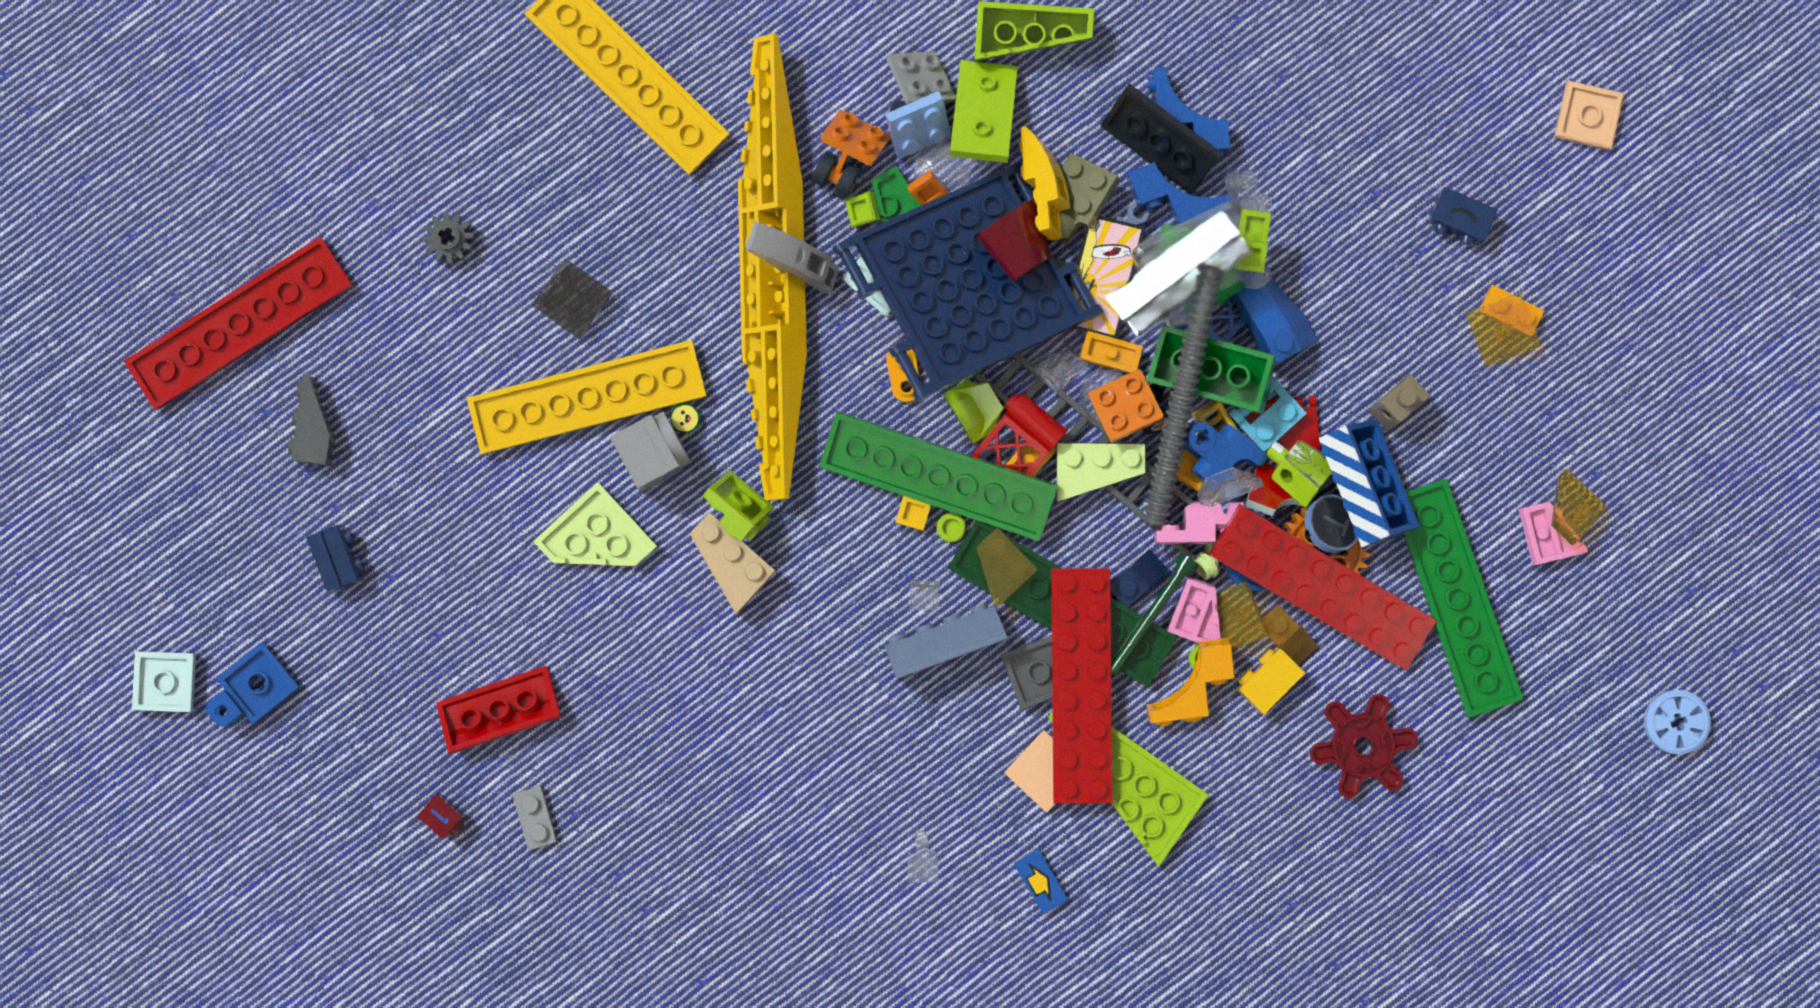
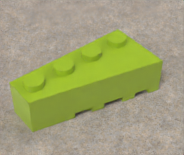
[974,1,1094,62]

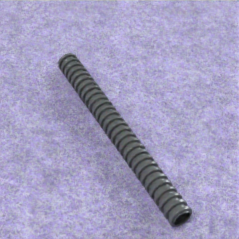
[1142,265,1224,526]

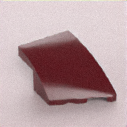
[977,198,1052,283]

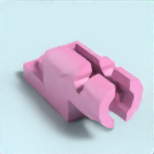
[1155,502,1244,545]

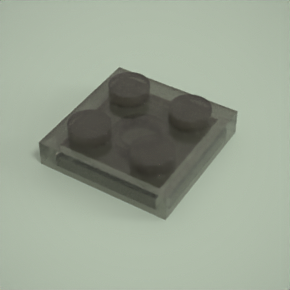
[531,258,613,340]

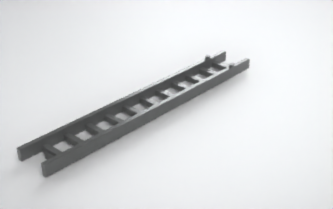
[972,353,1196,560]

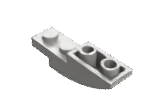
[745,222,840,294]

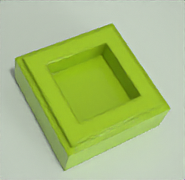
[845,192,881,228]

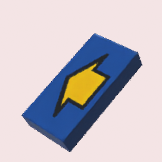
[1013,849,1068,914]

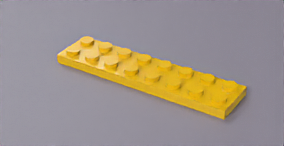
[525,0,730,176]
[467,340,707,455]

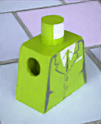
[1266,441,1332,508]

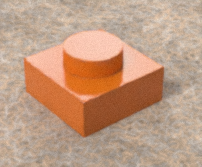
[907,170,948,206]

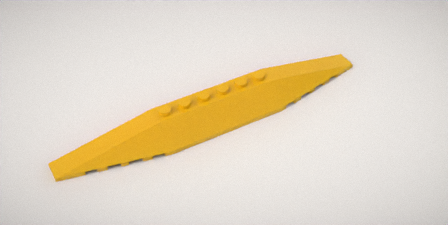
[738,33,807,501]

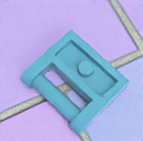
[1228,376,1307,452]

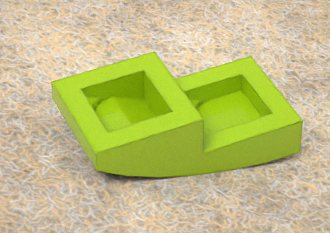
[1234,208,1271,273]

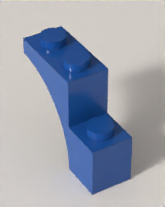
[1147,66,1230,154]
[1125,162,1235,232]

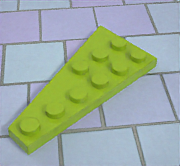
[1048,712,1208,867]

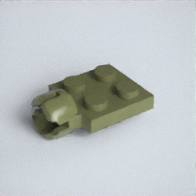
[1058,153,1121,244]

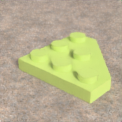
[533,482,658,566]

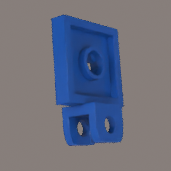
[206,642,300,727]

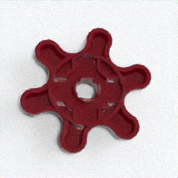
[1310,694,1418,798]

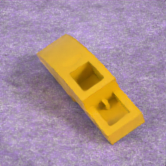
[1019,126,1071,241]

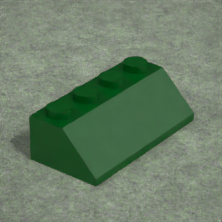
[1146,325,1275,414]

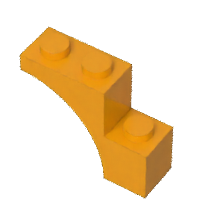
[1146,638,1234,726]

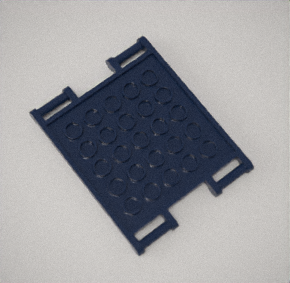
[832,162,1104,402]

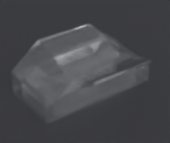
[1026,345,1089,395]
[1197,467,1263,508]

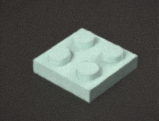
[132,651,196,712]

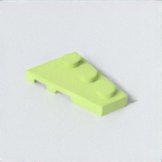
[1057,443,1145,502]

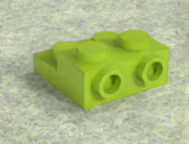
[703,470,774,542]

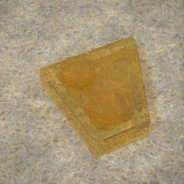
[1551,469,1607,546]
[976,527,1038,608]

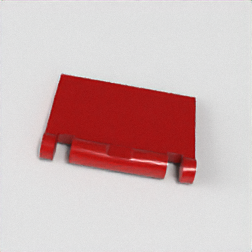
[1247,395,1320,453]

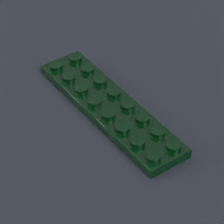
[947,520,1178,687]

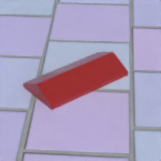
[436,666,561,755]

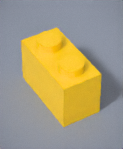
[1236,648,1305,715]

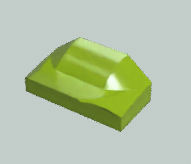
[943,380,1004,444]

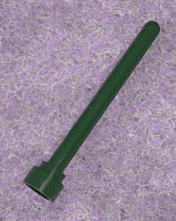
[1111,552,1200,676]

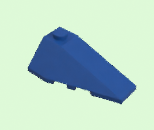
[1222,252,1317,363]

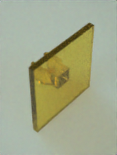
[1466,292,1541,366]
[1216,581,1270,650]

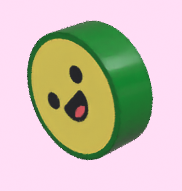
[670,404,700,434]

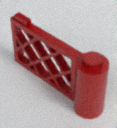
[971,393,1068,476]

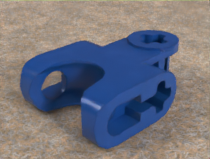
[1183,422,1268,502]

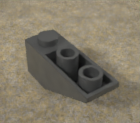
[288,374,335,467]

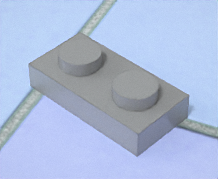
[512,785,558,850]

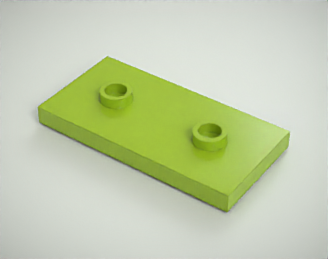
[949,60,1018,163]

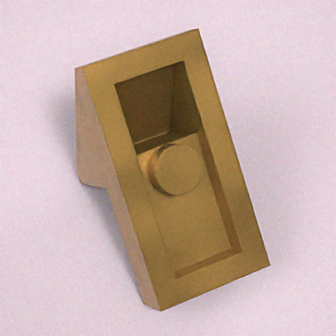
[1256,604,1318,665]

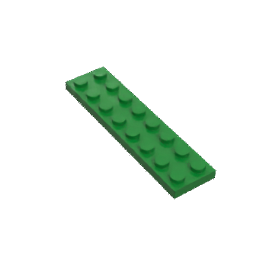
[819,411,1058,541]
[1403,478,1523,718]

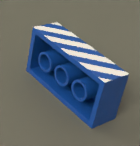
[1319,419,1420,547]

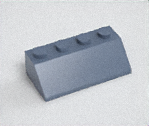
[885,603,1008,679]

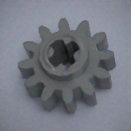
[422,212,475,265]

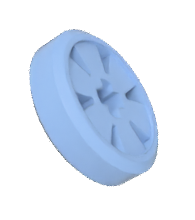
[1644,690,1711,754]

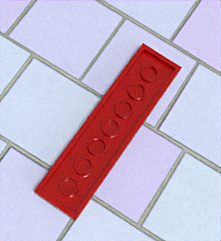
[124,236,353,411]
[1209,504,1437,670]
[1051,568,1112,804]

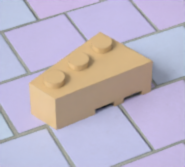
[690,512,776,615]

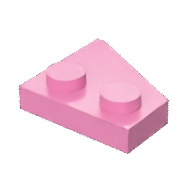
[1519,502,1588,566]
[1167,576,1221,643]

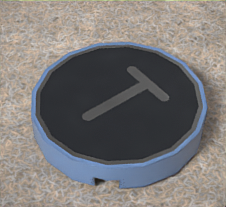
[1304,494,1357,553]

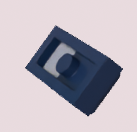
[1110,549,1169,607]

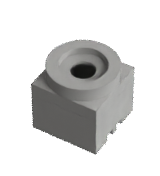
[610,411,692,492]

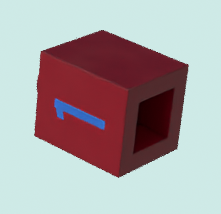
[417,793,466,839]

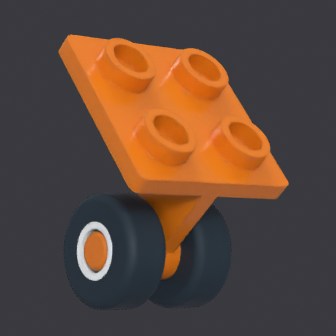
[811,110,891,199]
[1088,369,1170,442]

